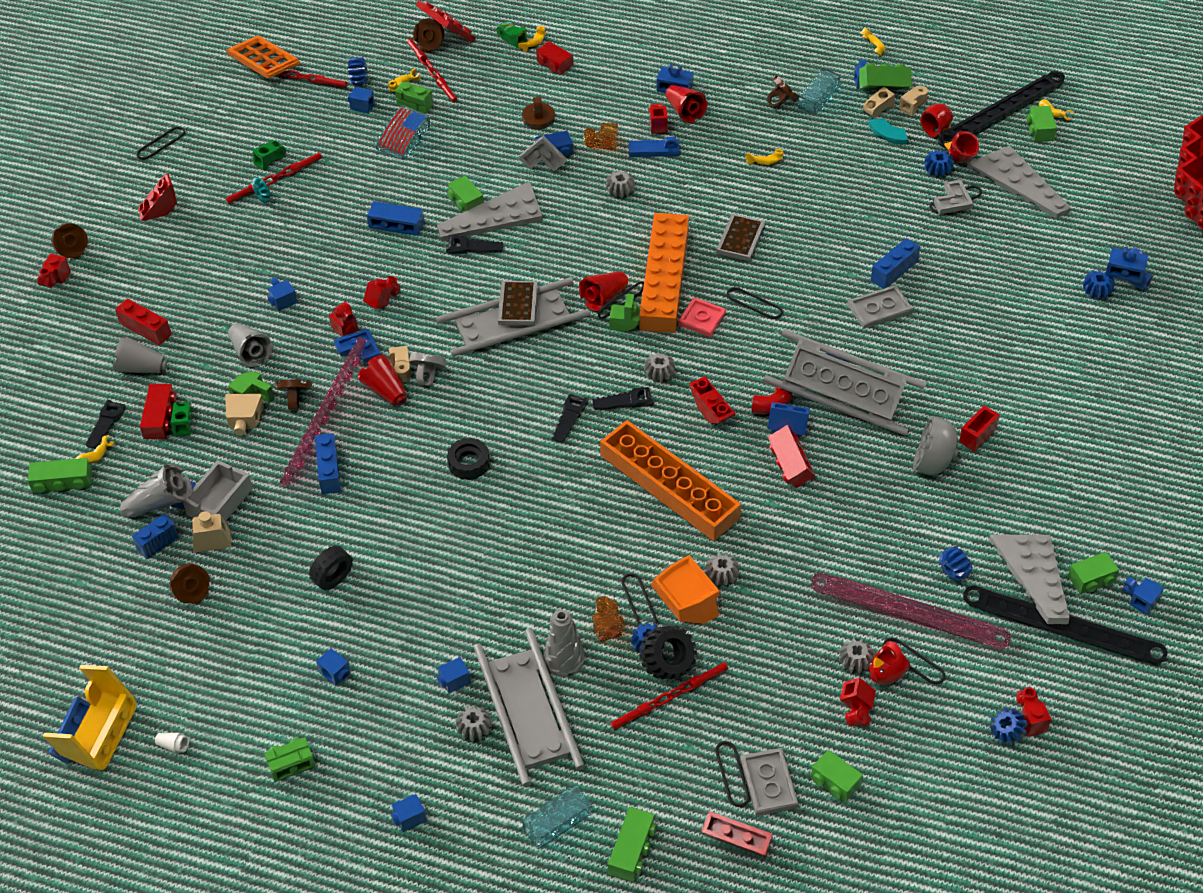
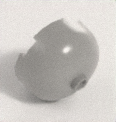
[913,416,958,475]

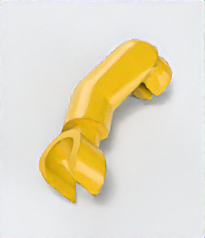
[518,26,546,52]
[860,28,886,56]
[388,68,420,92]
[1039,99,1075,120]
[745,149,784,166]
[76,435,114,464]

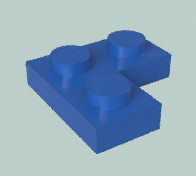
[334,329,381,364]

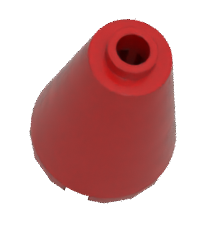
[665,85,708,123]
[579,271,628,311]
[358,355,407,406]

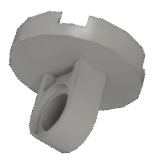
[409,353,446,386]

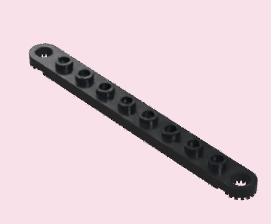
[938,70,1065,148]
[963,585,1168,664]

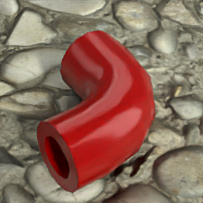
[751,387,793,415]

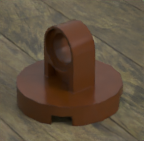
[413,18,445,51]
[767,75,800,108]
[522,97,555,130]
[51,223,88,258]
[275,379,312,411]
[169,563,210,604]

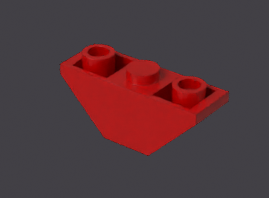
[138,173,177,221]
[689,376,735,423]

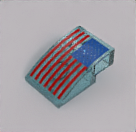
[375,105,431,160]

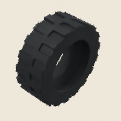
[447,438,490,480]
[309,545,353,591]

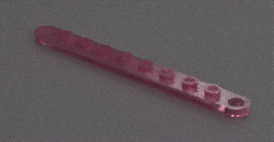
[280,337,367,487]
[811,572,1011,649]

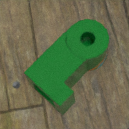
[496,21,527,48]
[252,140,286,171]
[171,401,192,436]

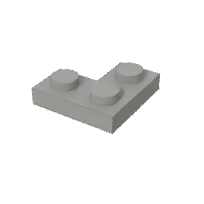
[519,135,567,171]
[934,179,973,215]

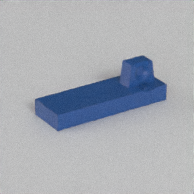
[629,136,680,157]
[48,696,91,764]

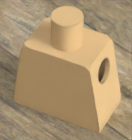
[225,394,264,436]
[192,511,231,553]

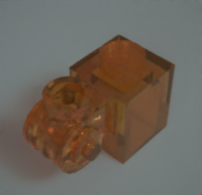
[583,123,619,150]
[592,596,625,643]

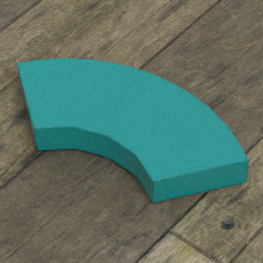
[868,118,908,144]

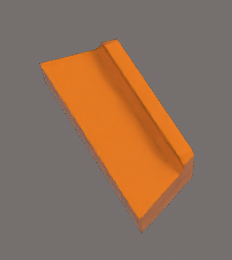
[651,555,720,624]

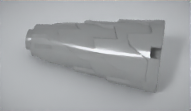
[120,463,192,517]
[543,610,585,677]

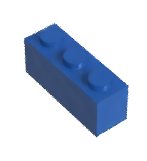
[367,201,424,236]
[871,238,920,289]
[315,433,341,495]

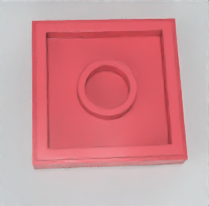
[678,298,726,337]

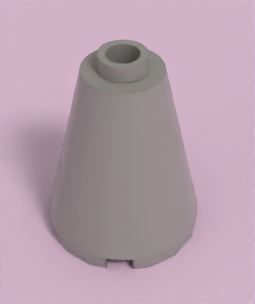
[228,323,273,367]
[113,336,167,373]

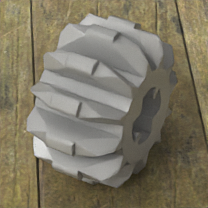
[606,170,635,198]
[644,352,675,383]
[705,552,739,587]
[839,637,874,674]
[455,705,492,742]

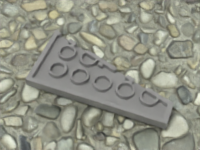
[967,145,1071,218]
[437,181,543,242]
[989,534,1069,624]

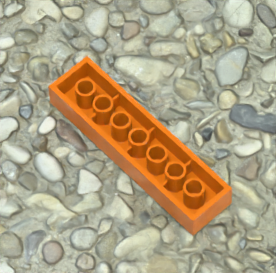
[639,213,689,333]
[600,420,741,541]

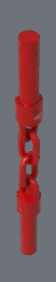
[407,38,458,103]
[250,64,348,88]
[225,152,322,204]
[610,662,728,730]

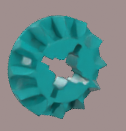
[251,177,271,203]

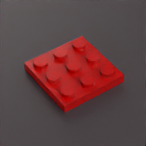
[415,0,476,43]

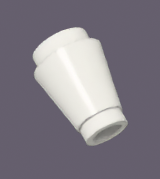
[155,733,189,754]

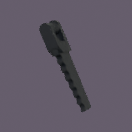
[446,236,503,254]
[592,387,654,410]
[552,394,589,443]
[86,399,126,449]

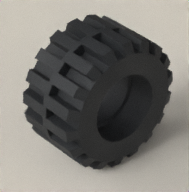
[639,626,697,679]

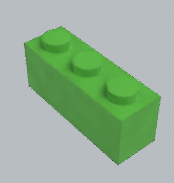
[859,63,912,90]
[28,458,92,493]
[608,807,657,882]

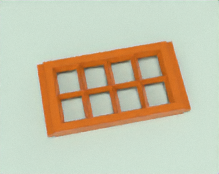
[226,35,300,79]

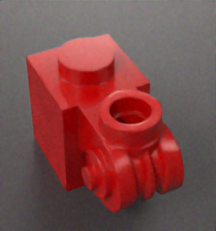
[648,103,668,134]
[37,253,71,288]
[363,276,400,309]
[329,302,358,337]
[840,677,876,727]
[1016,687,1051,737]

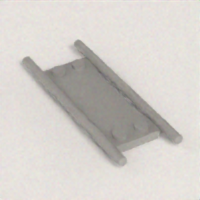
[435,277,590,357]
[763,329,926,436]
[474,628,585,787]

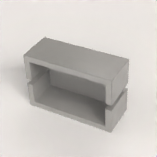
[183,460,253,521]

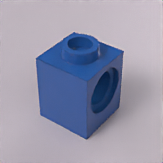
[316,648,351,686]

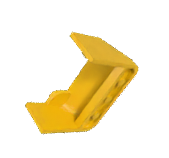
[43,665,136,770]

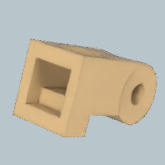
[899,86,928,116]
[863,87,895,118]
[389,346,411,382]

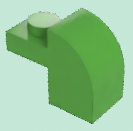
[609,294,641,331]
[228,372,274,403]

